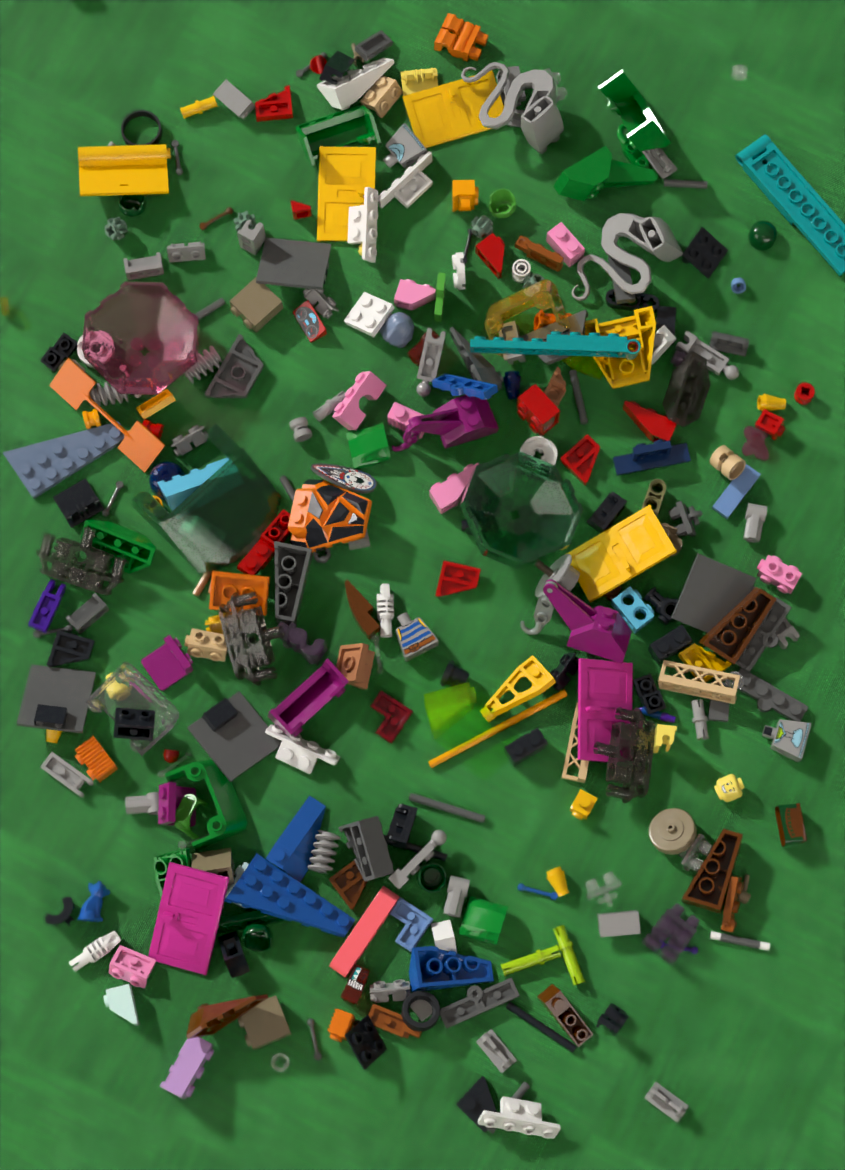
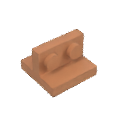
[336,643,375,689]

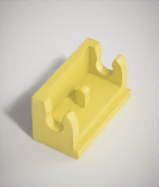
[652,724,677,753]

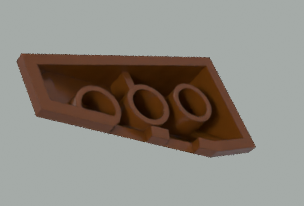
[186,994,269,1039]

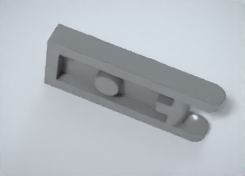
[40,752,94,798]

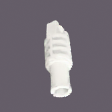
[377,584,394,638]
[69,931,121,972]

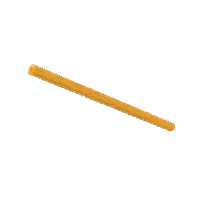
[428,689,568,769]

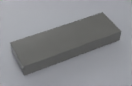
[608,256,636,304]

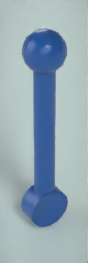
[517,883,558,900]

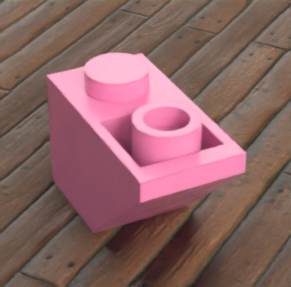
[394,279,436,311]

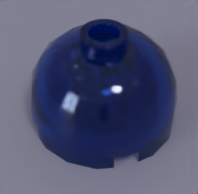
[149,462,185,500]

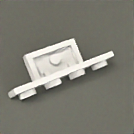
[378,151,433,209]
[347,187,379,263]
[265,724,341,774]
[478,1096,561,1139]

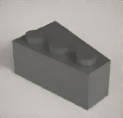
[338,815,394,881]

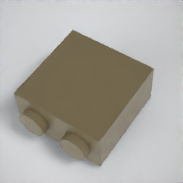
[229,277,283,333]
[191,848,234,886]
[238,995,292,1050]

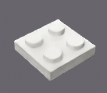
[344,292,395,337]

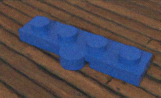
[432,373,498,400]

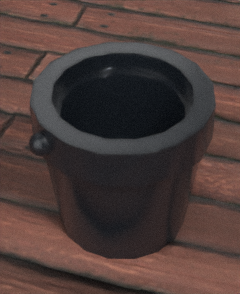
[440,660,470,690]

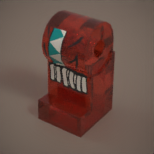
[340,964,371,1006]

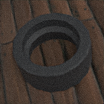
[401,991,441,1032]

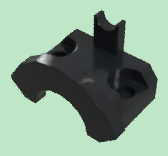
[45,896,75,926]
[596,1002,629,1037]

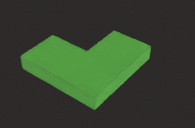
[434,273,446,322]

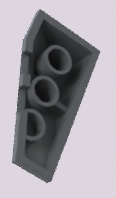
[449,327,504,391]

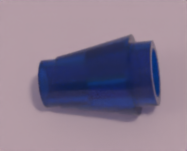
[503,371,521,399]

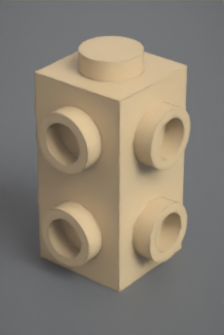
[184,628,230,662]

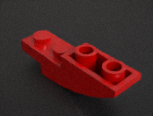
[237,509,291,575]

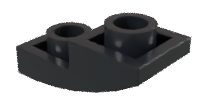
[656,306,676,344]
[40,332,78,372]
[633,674,667,715]

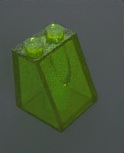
[423,682,477,739]

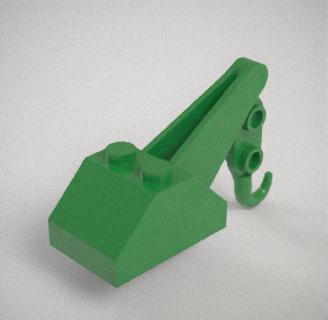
[553,124,658,201]

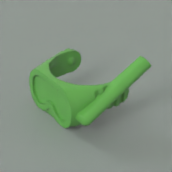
[175,794,208,841]

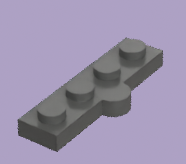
[736,597,792,672]
[731,668,808,722]
[440,977,520,1029]

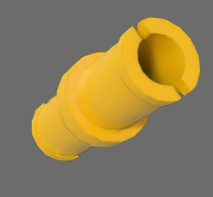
[180,96,218,119]

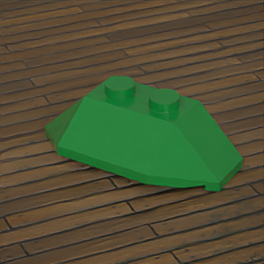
[80,519,156,574]

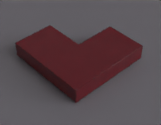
[370,691,413,744]

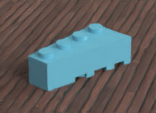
[157,457,243,520]

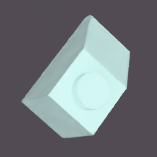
[103,984,140,1026]

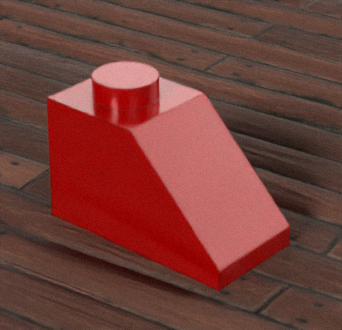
[475,233,505,280]

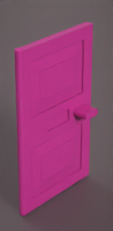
[578,658,633,765]
[148,862,229,975]

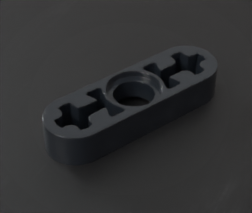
[605,289,659,313]

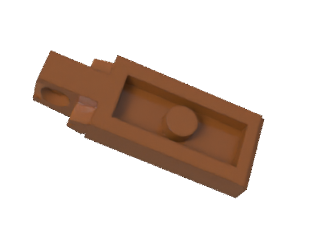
[515,235,564,272]
[721,876,744,932]
[368,1004,422,1039]

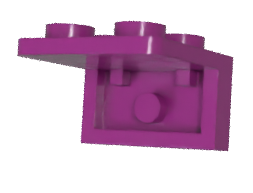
[141,635,194,691]
[158,782,196,827]

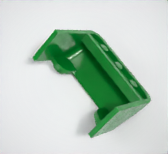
[598,70,672,152]
[295,105,381,166]
[164,760,248,851]

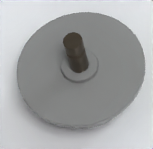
[534,554,580,598]

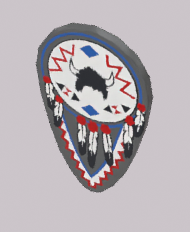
[311,463,377,494]

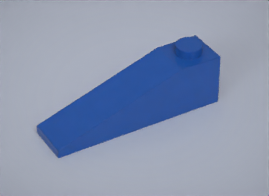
[265,796,326,882]
[409,946,494,992]

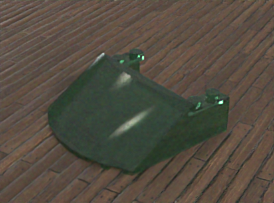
[132,424,281,574]

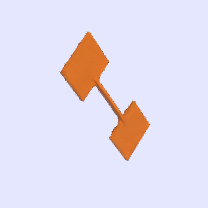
[49,358,166,473]

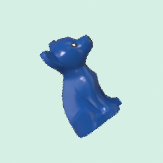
[77,881,110,922]

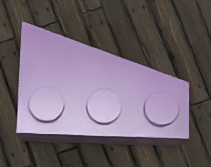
[159,1037,215,1100]

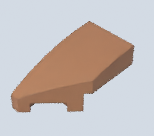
[544,367,566,408]

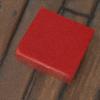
[290,200,312,220]

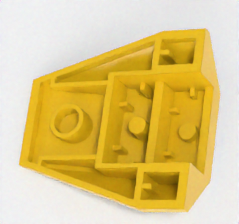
[585,306,656,389]

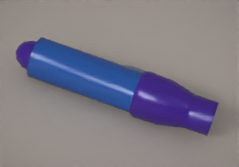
[638,707,676,723]

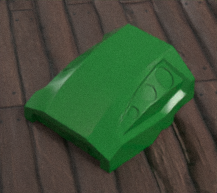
[346,422,391,469]
[153,848,192,897]
[458,896,508,945]

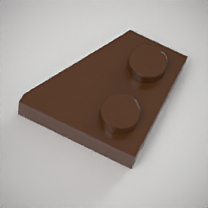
[329,861,368,910]

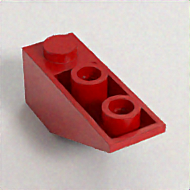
[623,401,677,442]

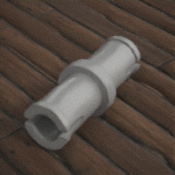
[313,391,345,422]
[691,699,709,740]

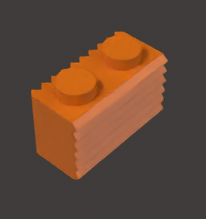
[74,735,118,783]
[327,1009,355,1043]

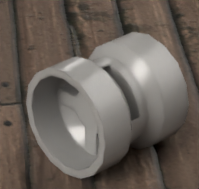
[289,417,313,442]

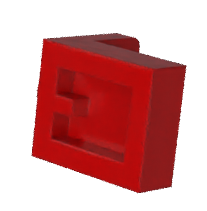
[755,409,786,440]

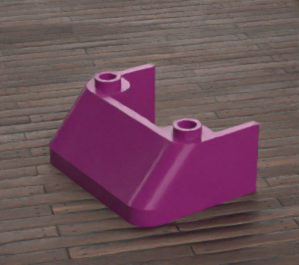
[267,658,349,737]

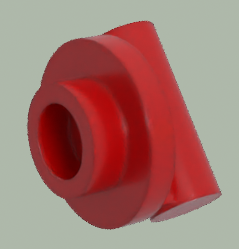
[310,55,327,74]

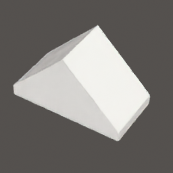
[431,920,457,953]

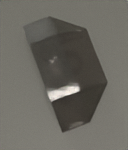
[662,351,710,427]

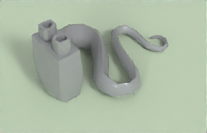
[461,62,564,154]
[571,213,683,301]

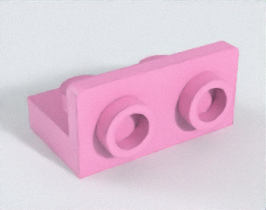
[108,945,156,988]

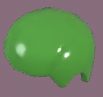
[489,188,517,219]

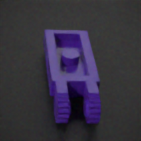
[28,579,66,633]

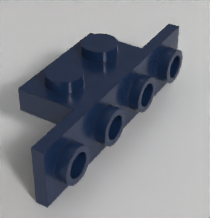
[613,440,691,476]

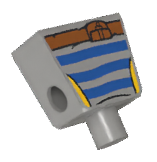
[396,612,438,662]

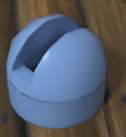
[731,277,746,294]

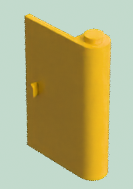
[78,144,171,196]

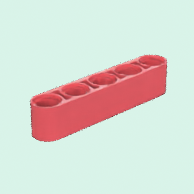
[329,886,400,978]

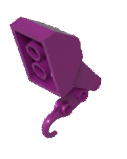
[391,395,499,451]

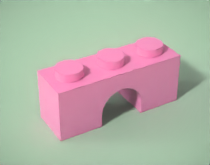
[332,371,387,430]

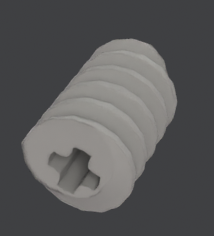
[180,346,222,384]
[90,379,129,408]
[307,830,341,874]

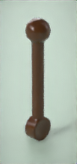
[199,207,233,230]

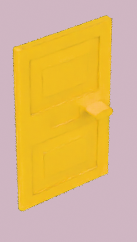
[402,70,504,148]
[317,146,376,242]
[566,505,677,603]

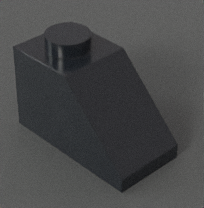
[218,931,250,978]

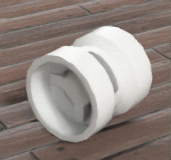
[512,259,531,283]

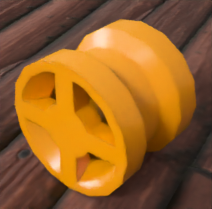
[82,408,102,430]

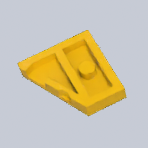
[678,643,732,683]

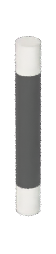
[710,931,770,951]

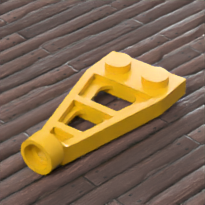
[480,655,556,723]

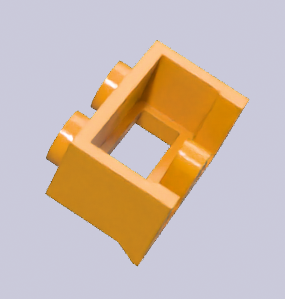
[452,180,479,212]

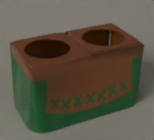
[775,803,807,848]

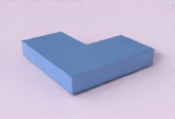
[389,897,434,953]

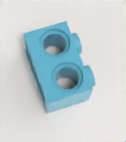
[611,586,654,634]

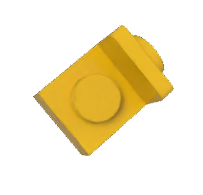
[569,789,598,820]

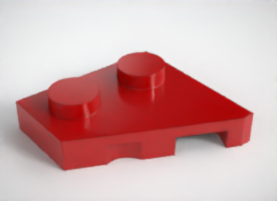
[255,85,293,122]
[560,434,600,486]
[435,560,481,597]

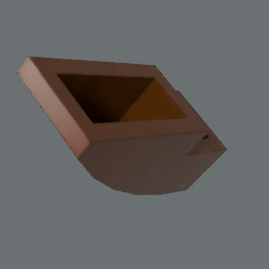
[345,579,380,640]

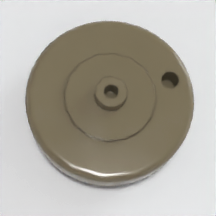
[649,808,697,855]

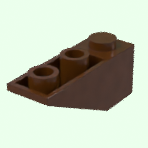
[537,984,594,1048]

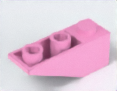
[429,463,480,514]

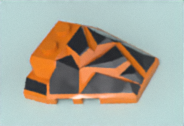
[288,479,373,553]

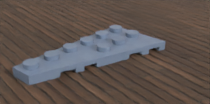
[3,421,124,499]

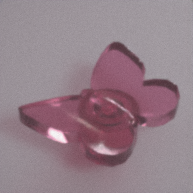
[742,426,769,461]

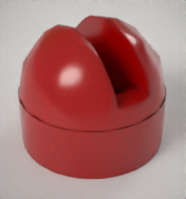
[163,749,180,763]

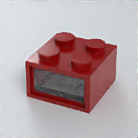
[517,383,560,436]

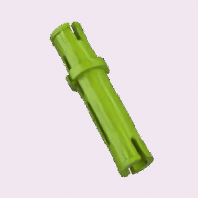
[552,925,586,986]
[500,945,561,976]

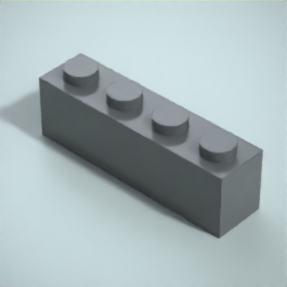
[274,541,313,627]

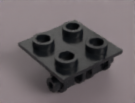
[682,227,728,279]
[53,478,105,528]
[344,1015,387,1070]

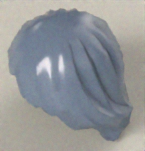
[379,312,414,348]

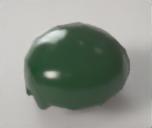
[118,194,147,217]
[748,220,777,251]
[417,862,447,893]
[242,923,273,952]

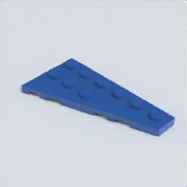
[224,853,355,938]

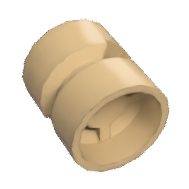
[710,445,746,480]

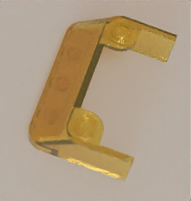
[485,279,571,358]

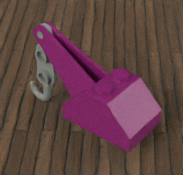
[520,579,632,663]

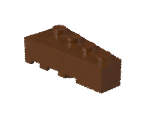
[699,587,776,664]
[682,829,743,914]

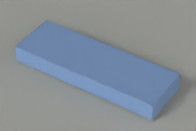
[712,464,761,519]

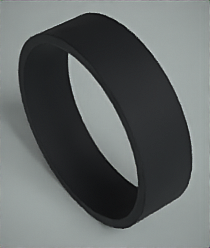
[121,110,162,145]

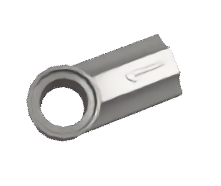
[743,503,767,543]
[125,792,159,815]
[443,875,470,918]

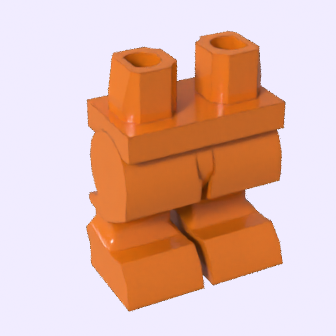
[434,13,488,62]

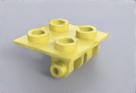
[400,67,438,96]

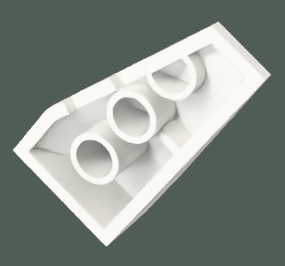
[317,58,394,110]

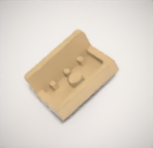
[359,75,403,118]

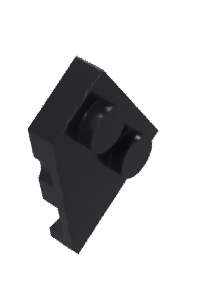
[46,630,95,667]
[456,1075,497,1133]

